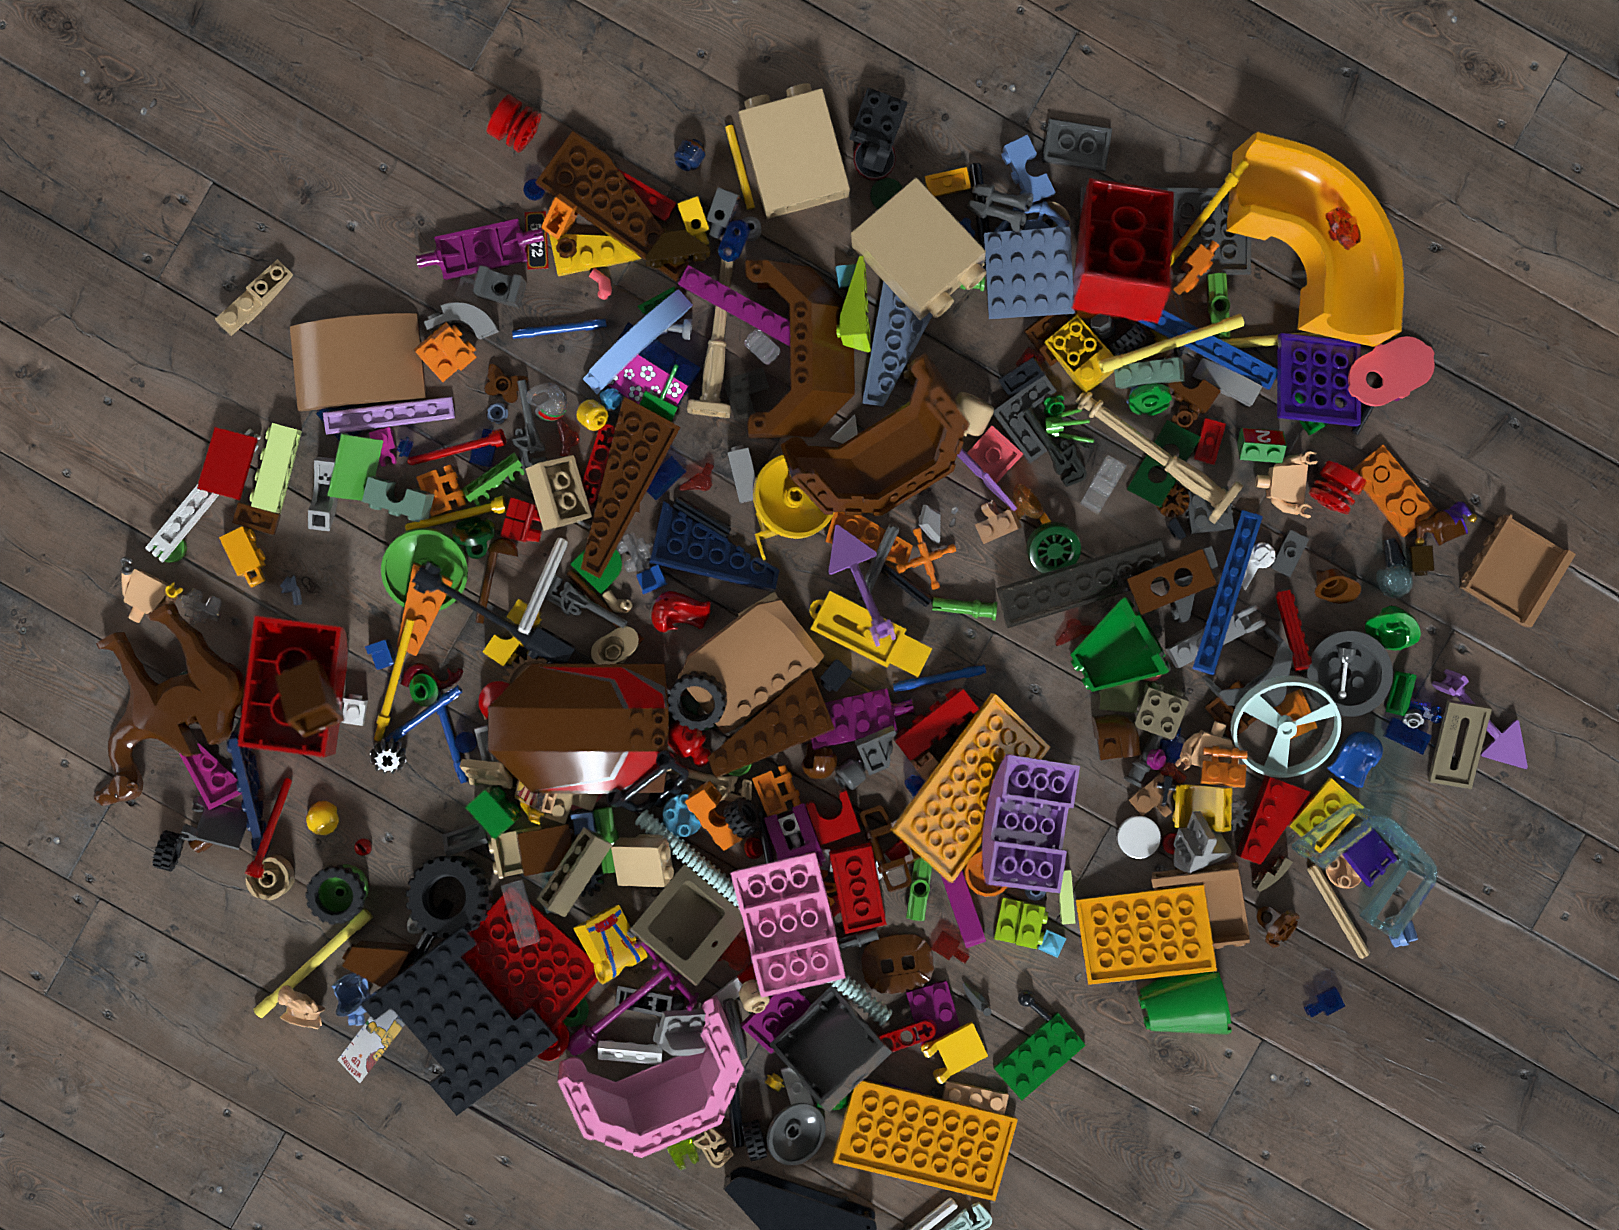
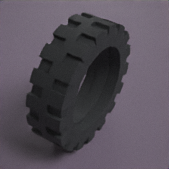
[668,671,727,730]
[305,865,366,925]

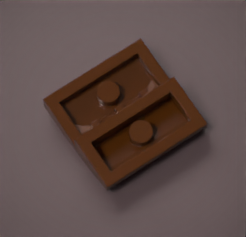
[1023,314,1069,366]
[1205,679,1257,740]

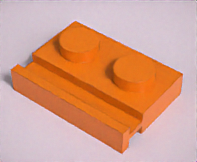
[1274,688,1318,739]

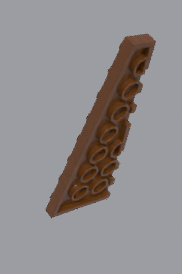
[581,397,681,578]

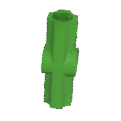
[1207,273,1231,339]
[593,807,619,873]
[906,858,932,921]

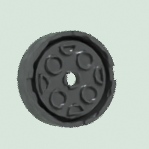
[1301,631,1393,717]

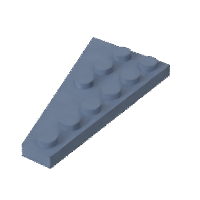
[862,281,932,407]

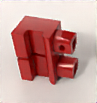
[500,497,542,543]

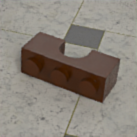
[1157,355,1221,414]

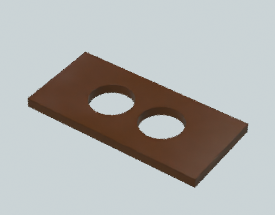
[1126,549,1217,615]

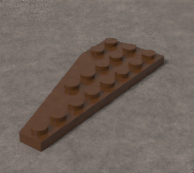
[535,131,689,282]

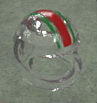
[526,383,568,421]

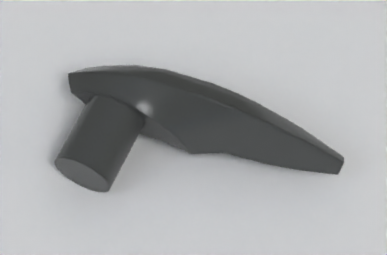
[962,982,992,1016]

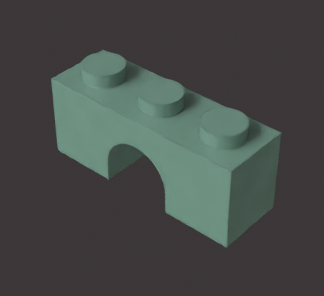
[1114,357,1185,389]
[362,476,435,522]

